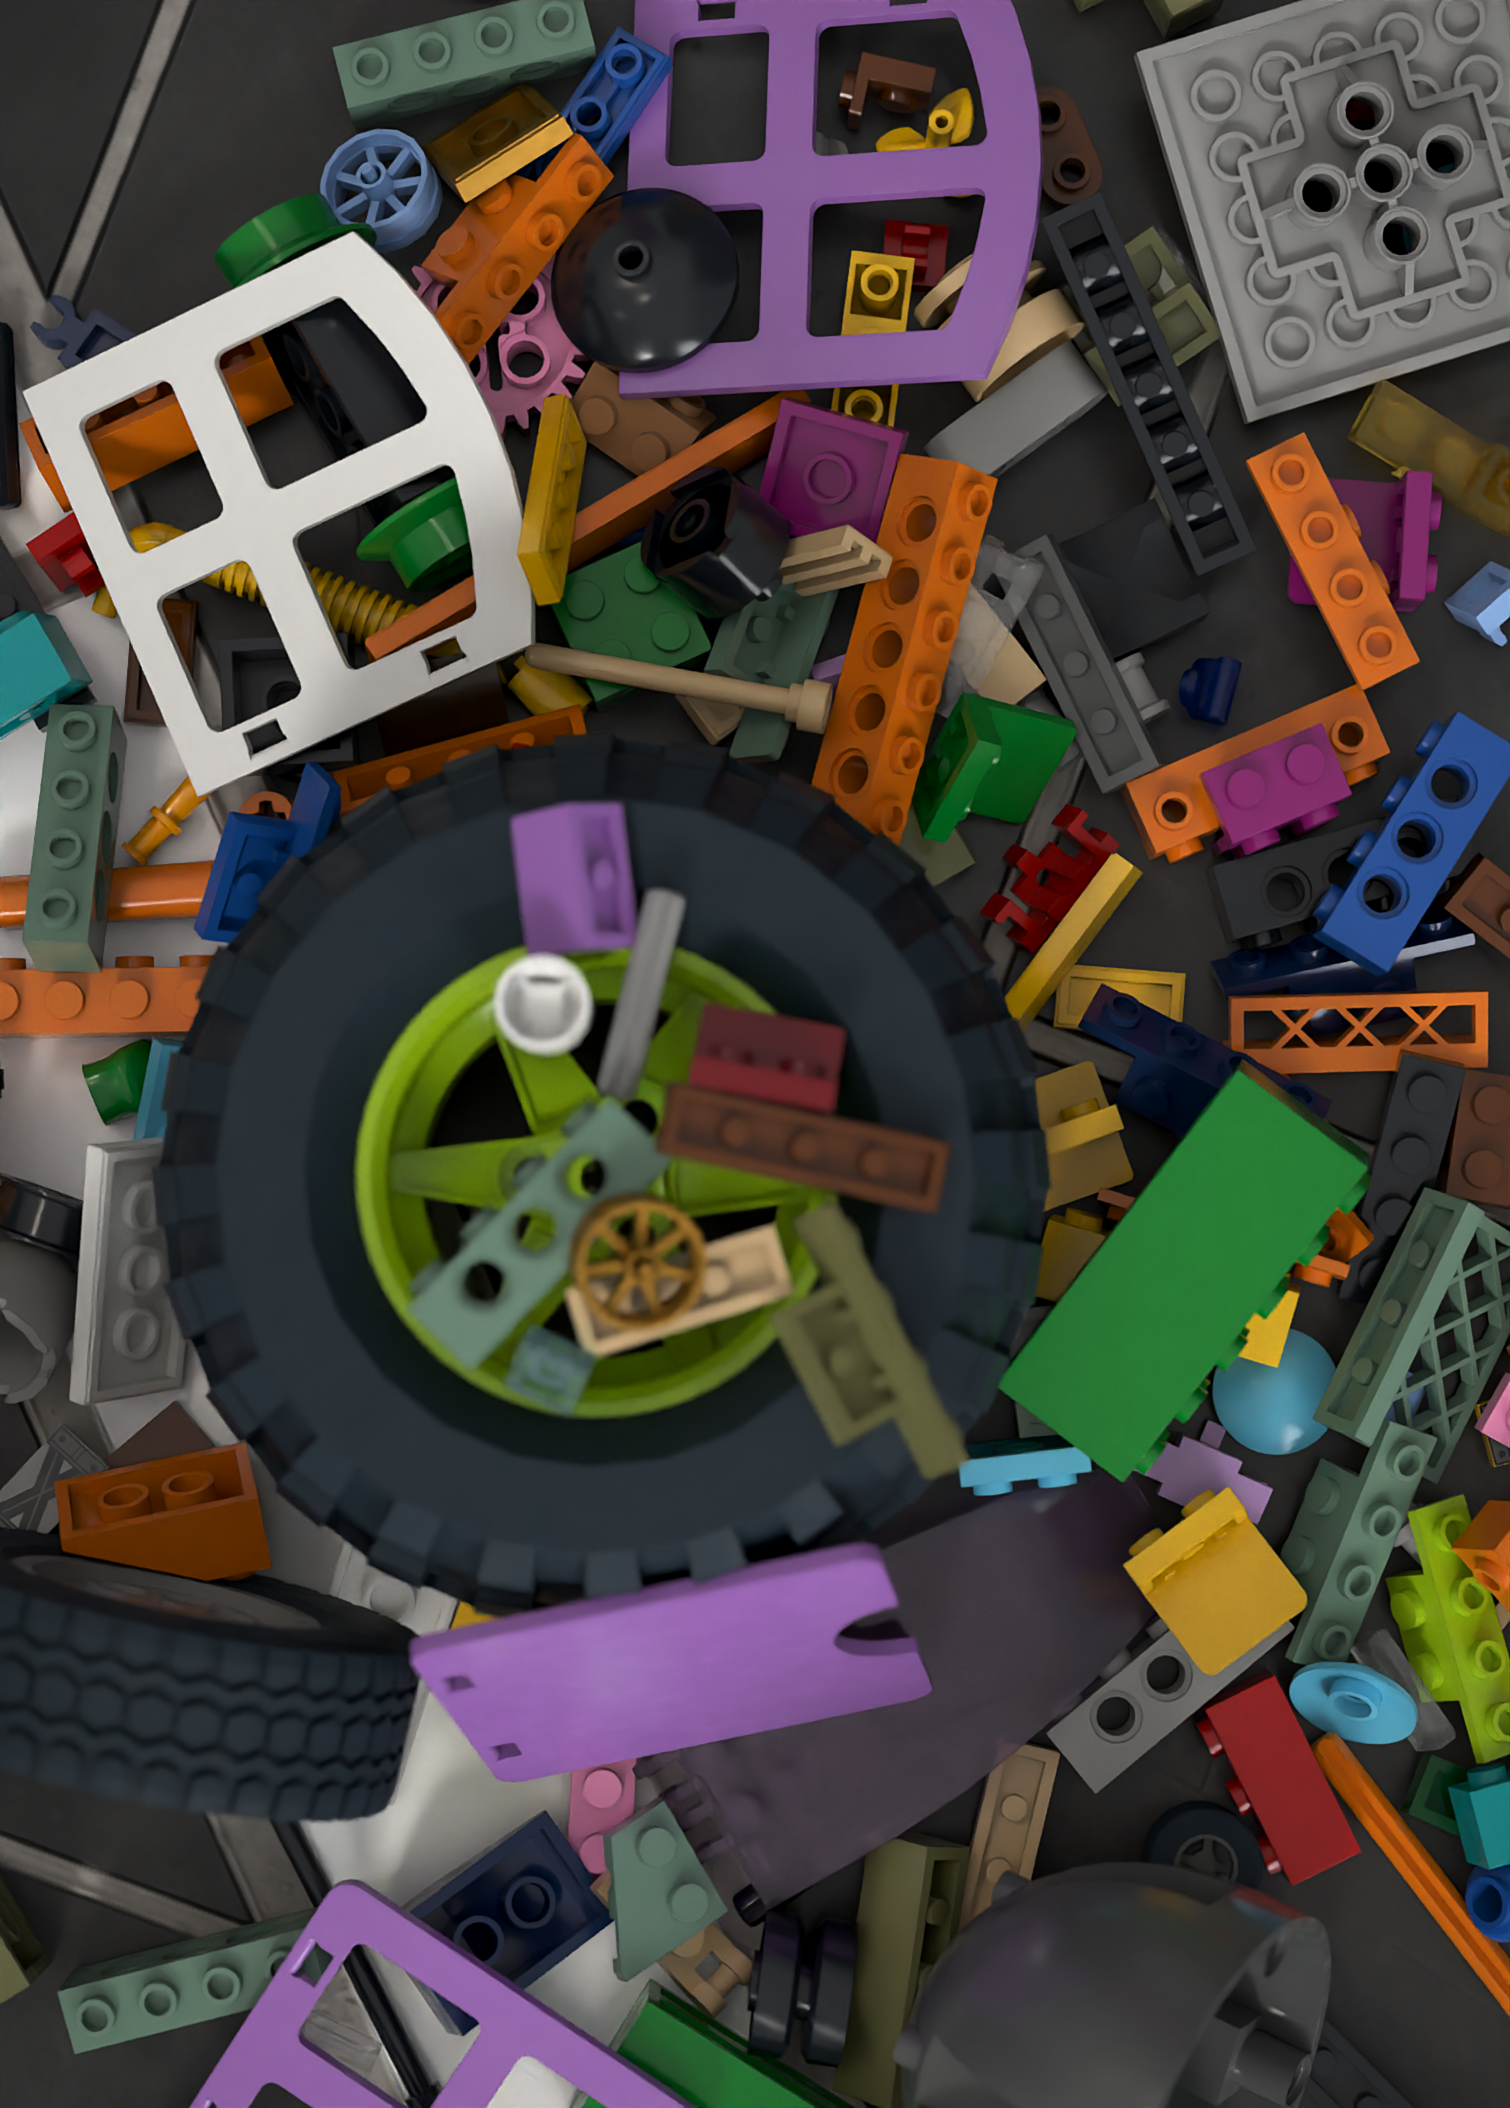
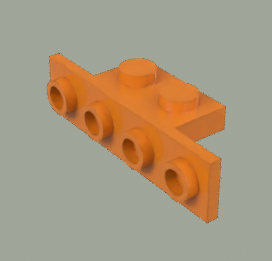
[421,133,614,365]
[1245,432,1420,691]

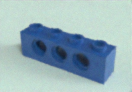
[1312,711,1510,977]

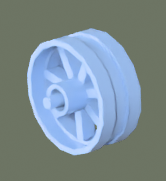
[320,129,443,253]

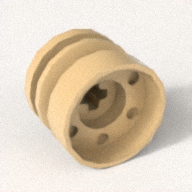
[914,254,1085,403]

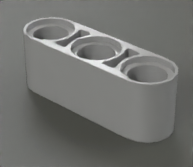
[924,341,1108,478]

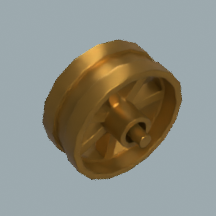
[567,1191,707,1331]

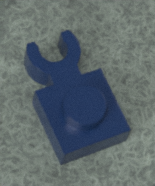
[30,295,138,369]

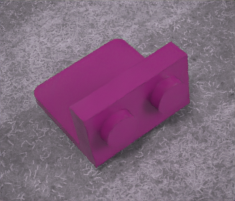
[1287,470,1442,612]
[1199,723,1352,859]

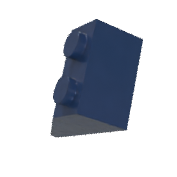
[401,1810,615,2036]

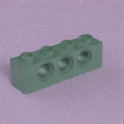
[332,0,596,130]
[22,704,127,973]
[406,1098,674,1371]
[57,1906,334,2054]

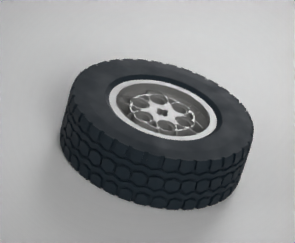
[0,1528,421,1822]

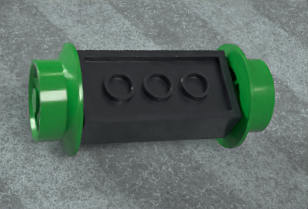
[214,193,516,593]

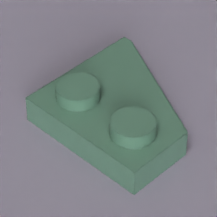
[603,1798,728,1983]

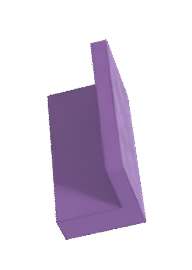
[511,803,637,957]

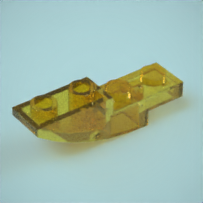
[1347,380,1510,538]

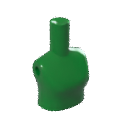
[82,1038,152,1126]

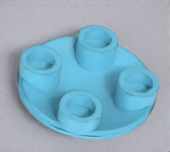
[1212,1328,1336,1455]

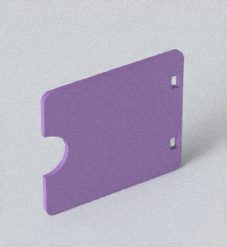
[409,1544,932,1782]

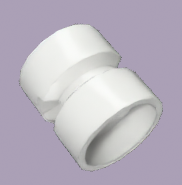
[494,955,593,1056]

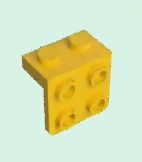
[1123,1486,1308,1676]

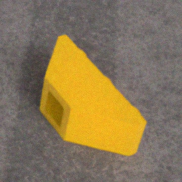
[831,250,915,427]

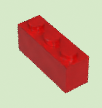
[1195,1669,1362,1886]

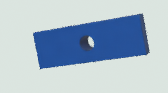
[519,27,673,182]

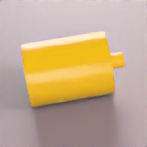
[507,655,594,716]

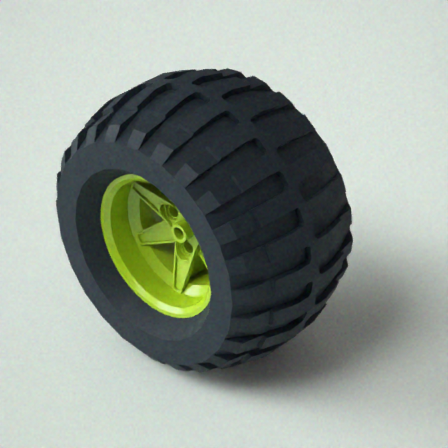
[151,731,1052,1618]

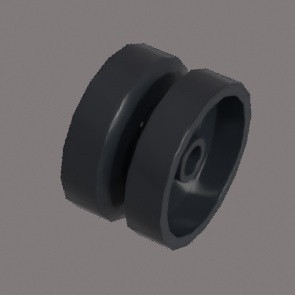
[747,1909,858,2068]

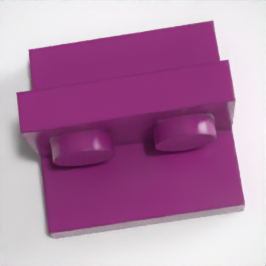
[759,397,910,549]

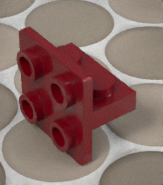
[687,1003,845,1115]

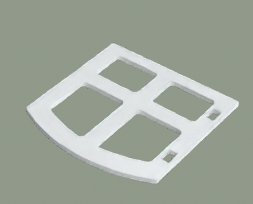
[22,232,535,797]

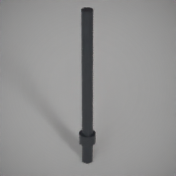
[269,1819,442,2108]

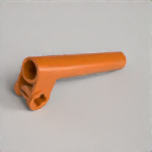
[0,791,294,928]

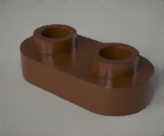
[1036,85,1103,210]

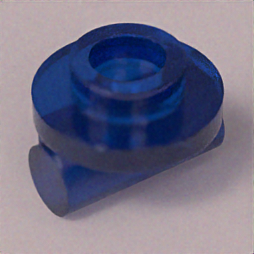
[1179,657,1242,725]

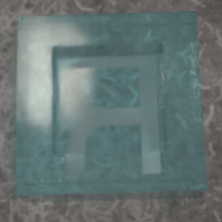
[505,1325,597,1416]

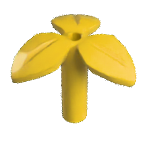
[875,88,974,198]

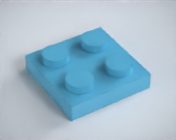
[953,1434,1092,1496]

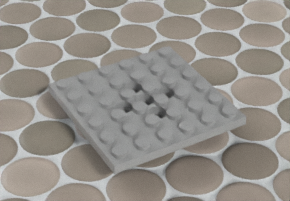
[1134,0,1510,424]

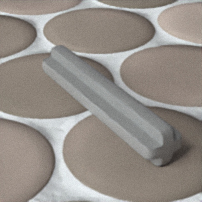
[598,888,685,1101]

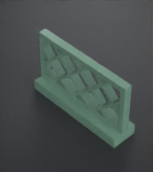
[1312,1187,1510,1484]

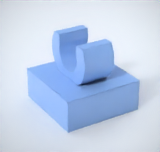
[1444,561,1510,646]

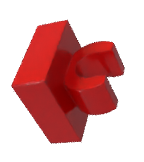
[883,220,949,293]
[26,512,106,598]

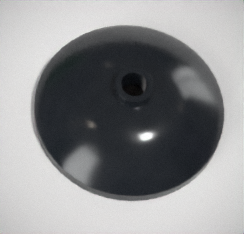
[550,188,740,373]

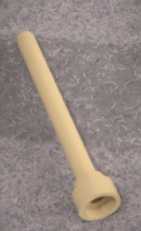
[525,643,833,735]

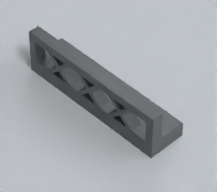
[991,534,1164,794]

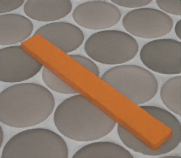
[364,390,811,665]

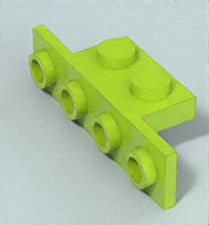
[1385,1494,1510,1764]

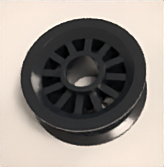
[0,1172,83,1260]

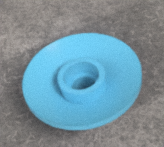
[1289,1662,1418,1744]

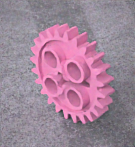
[411,250,591,440]

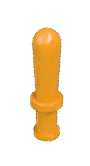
[121,776,214,866]

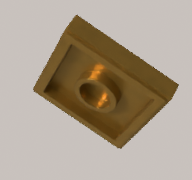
[422,82,574,203]

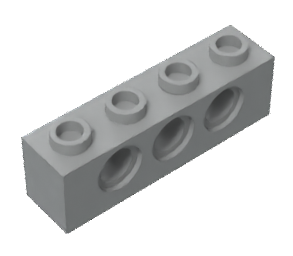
[1041,1615,1295,1794]

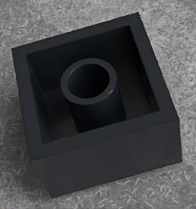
[218,633,360,776]

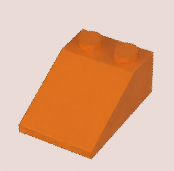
[54,1442,272,1581]

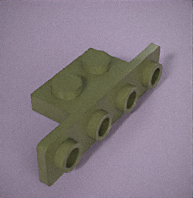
[769,1201,968,1479]

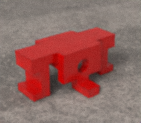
[980,804,1121,954]

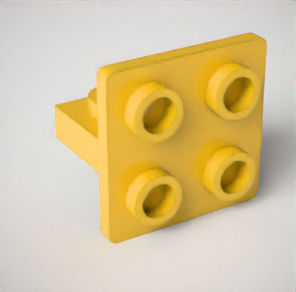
[1035,1061,1134,1211]

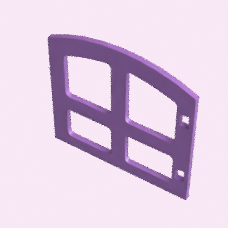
[618,0,1043,400]

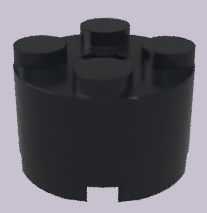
[640,466,791,622]

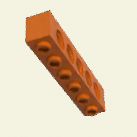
[811,453,998,846]

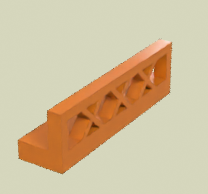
[1223,989,1488,1074]

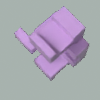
[1133,1419,1273,1525]

